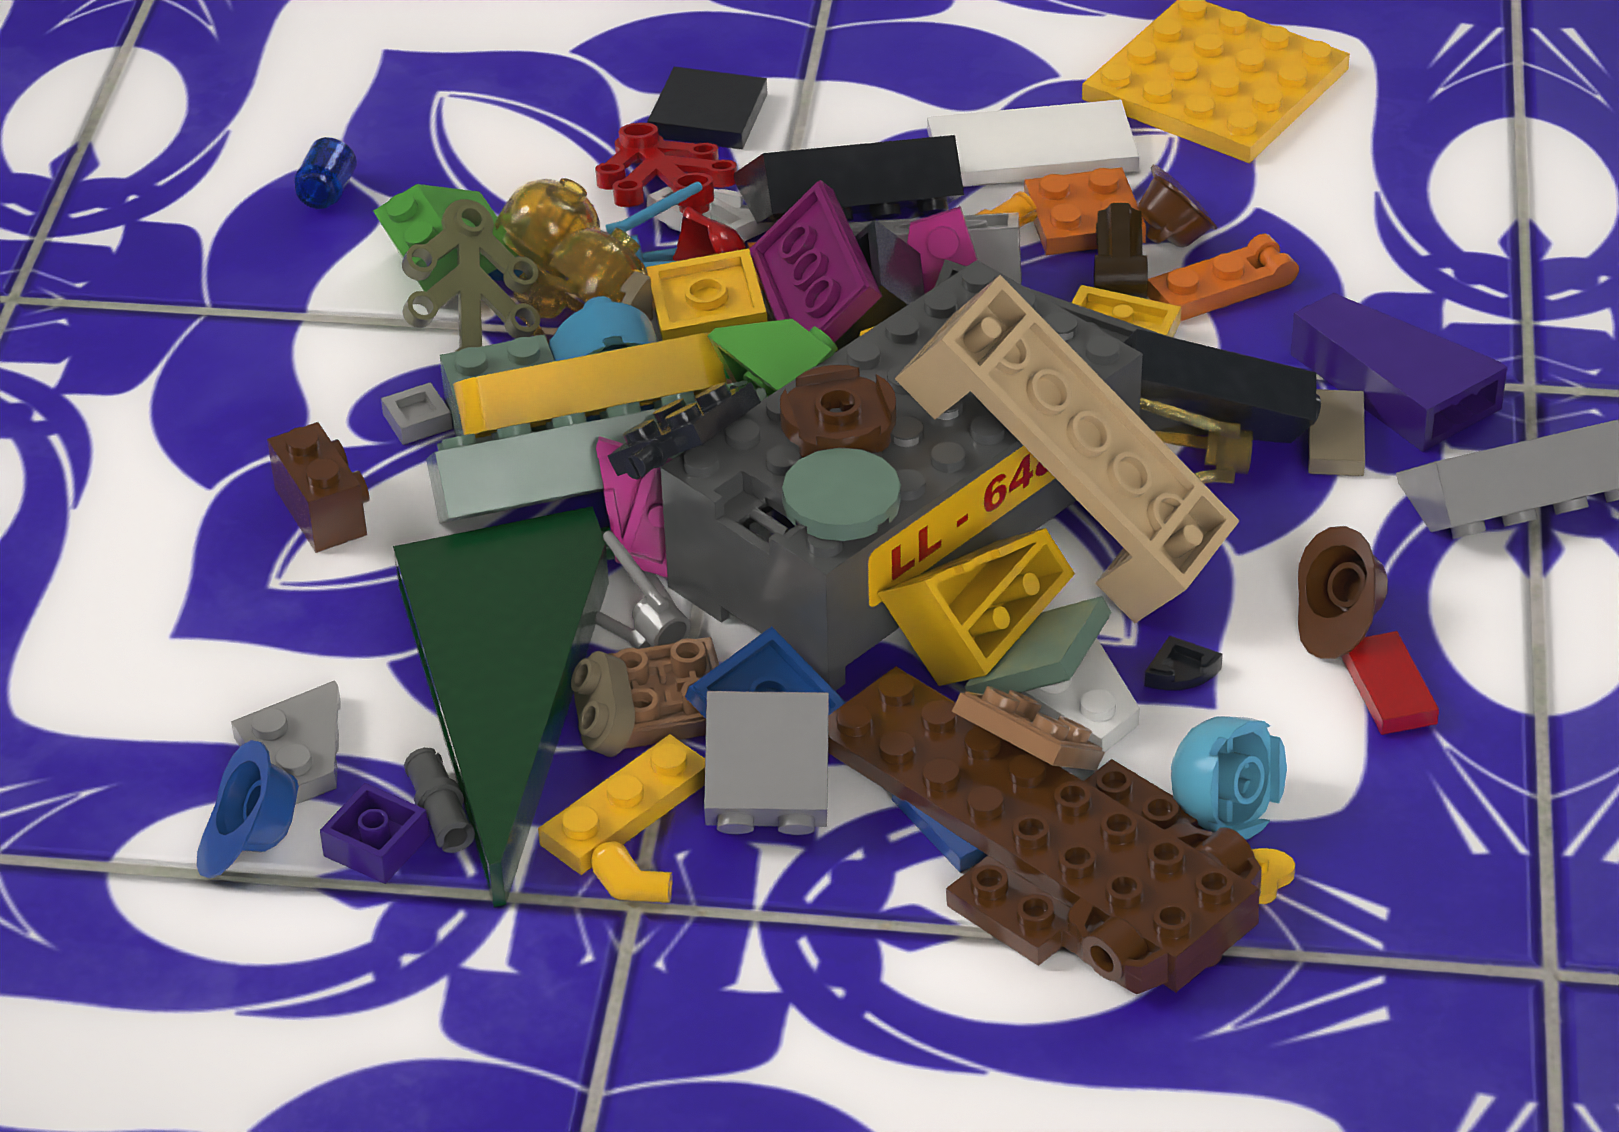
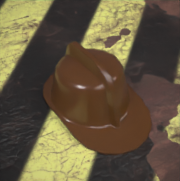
[1138,164,1218,248]
[1298,526,1388,659]

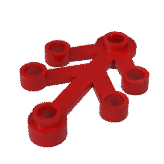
[595,122,737,214]

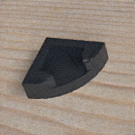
[1144,635,1223,690]

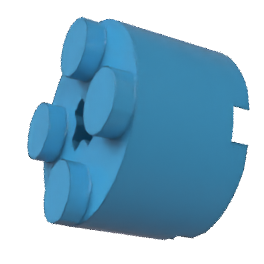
[548,296,659,422]

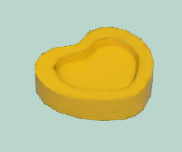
[1252,848,1295,904]

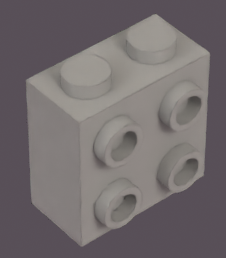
[704,691,829,835]

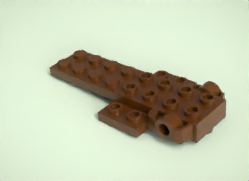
[828,666,1261,994]

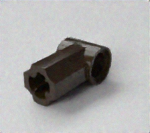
[1094,203,1148,299]

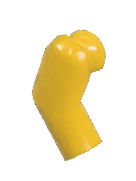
[591,841,673,903]

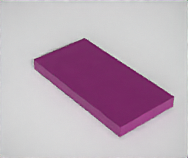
[749,180,882,343]

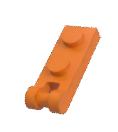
[1147,233,1299,321]

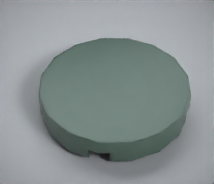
[782,448,901,541]

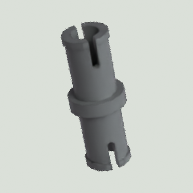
[404,747,475,853]

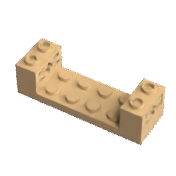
[895,275,1240,623]

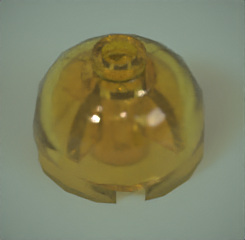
[495,178,601,276]
[542,227,647,303]

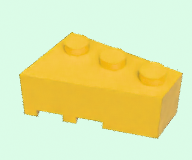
[877,528,1075,686]

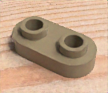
[571,651,635,757]

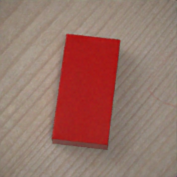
[1341,631,1439,735]

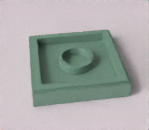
[965,596,1112,694]

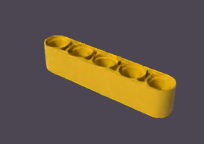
[453,332,727,438]

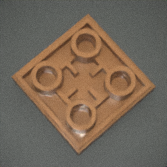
[609,637,719,749]
[952,686,1105,771]

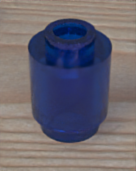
[294,137,357,209]

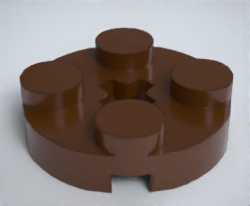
[780,365,896,458]

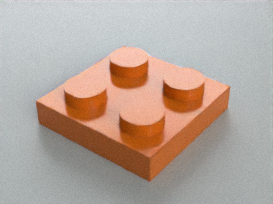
[1024,167,1146,255]

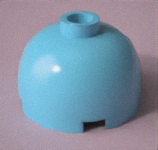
[1170,716,1287,839]

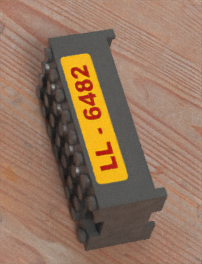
[660,260,1143,691]

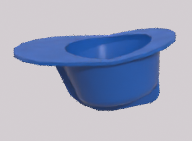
[196,740,299,879]

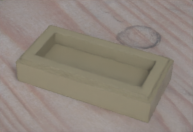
[1308,389,1365,476]

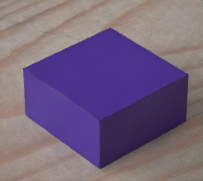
[320,783,430,884]

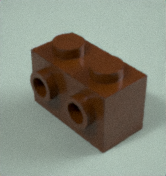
[267,422,370,553]

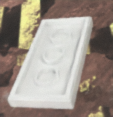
[927,99,1140,187]

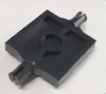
[608,382,761,480]

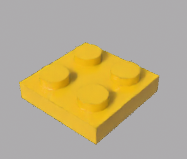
[646,248,768,341]

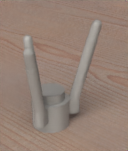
[596,531,691,649]

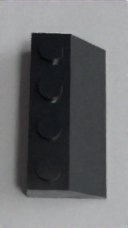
[734,135,964,224]

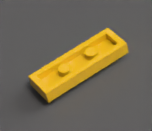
[538,734,705,875]

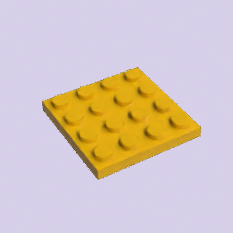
[1082,0,1350,163]

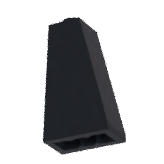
[1124,329,1321,443]

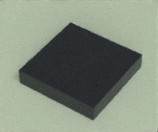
[647,67,768,150]

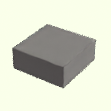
[381,382,453,445]

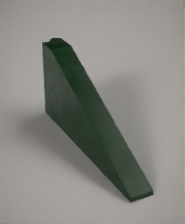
[393,506,615,907]

